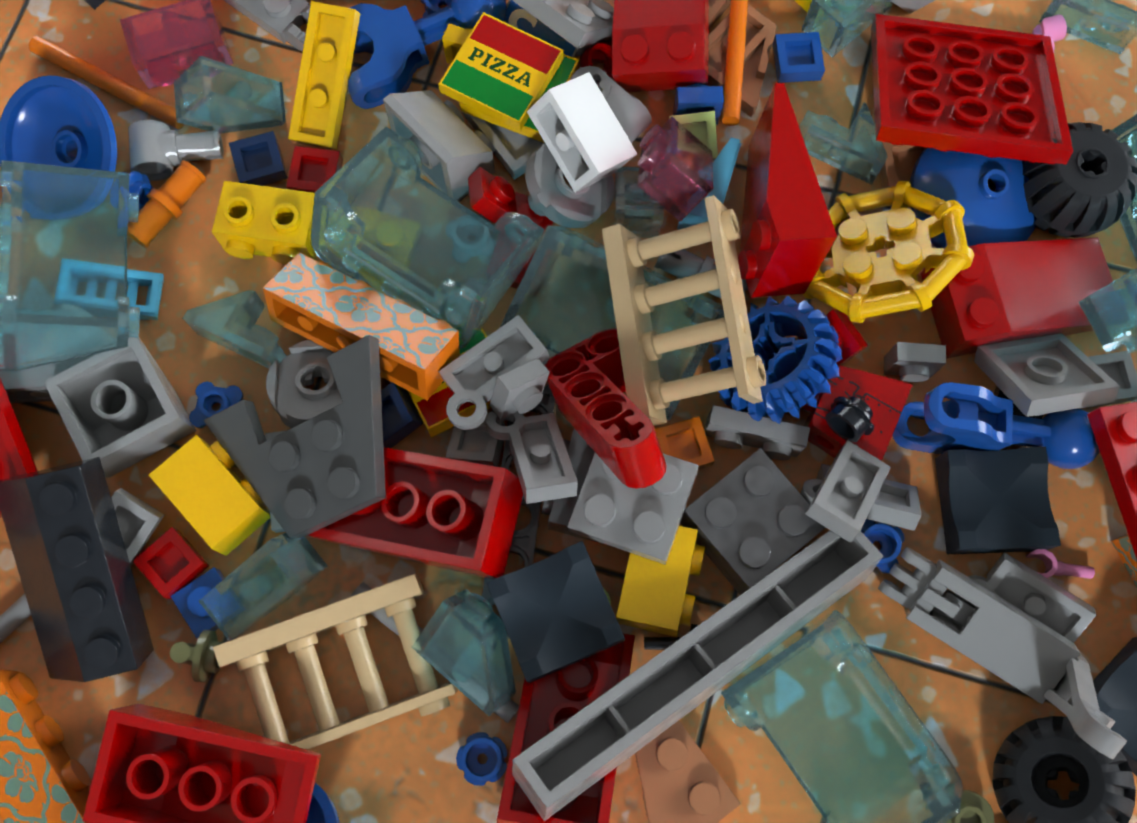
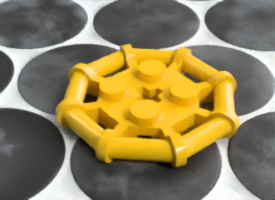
[803,180,974,323]

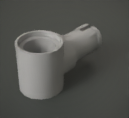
[128,120,224,181]

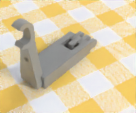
[878,547,1127,759]

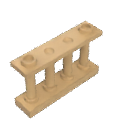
[602,195,766,426]
[213,574,458,750]

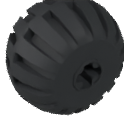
[1022,122,1137,238]
[992,716,1136,823]

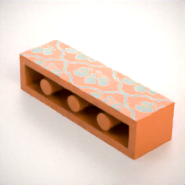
[263,252,460,400]
[0,669,91,823]

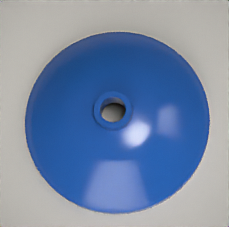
[0,76,117,219]
[910,148,1037,249]

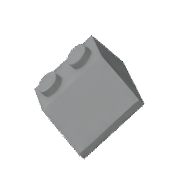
[383,90,495,206]
[43,334,197,478]

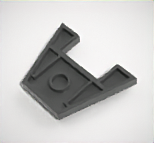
[203,335,386,538]

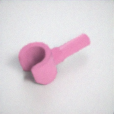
[1031,15,1067,52]
[1025,549,1095,579]

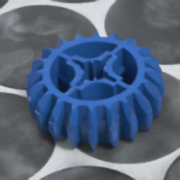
[708,296,843,424]

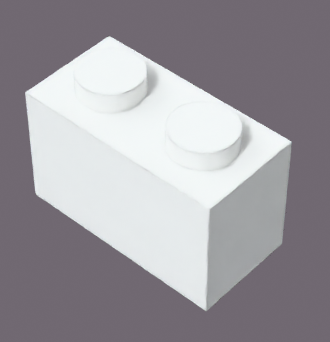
[527,72,637,193]

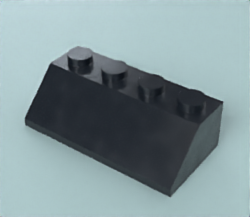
[0,457,154,682]

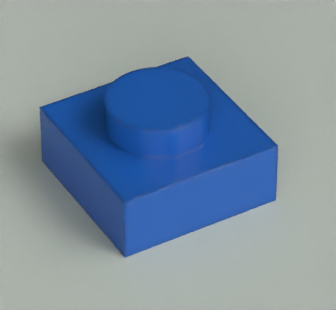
[772,32,825,83]
[673,83,724,125]
[170,567,245,638]

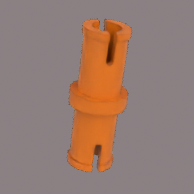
[122,160,207,249]

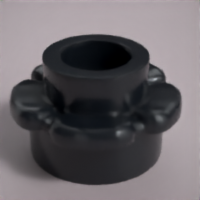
[826,396,874,442]

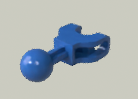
[348,0,507,109]
[892,382,1100,469]

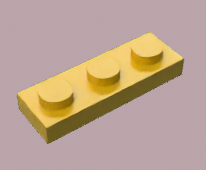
[288,1,361,150]

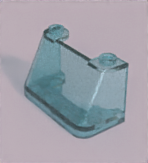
[311,127,545,349]
[0,160,140,371]
[500,225,725,421]
[721,610,963,823]

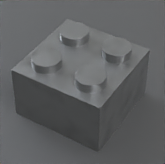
[680,448,826,595]

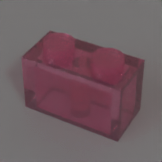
[120,0,234,89]
[637,117,714,222]

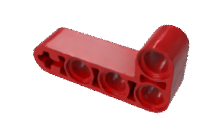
[544,328,667,489]

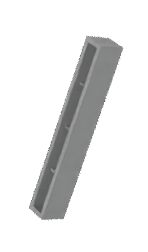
[512,530,883,821]

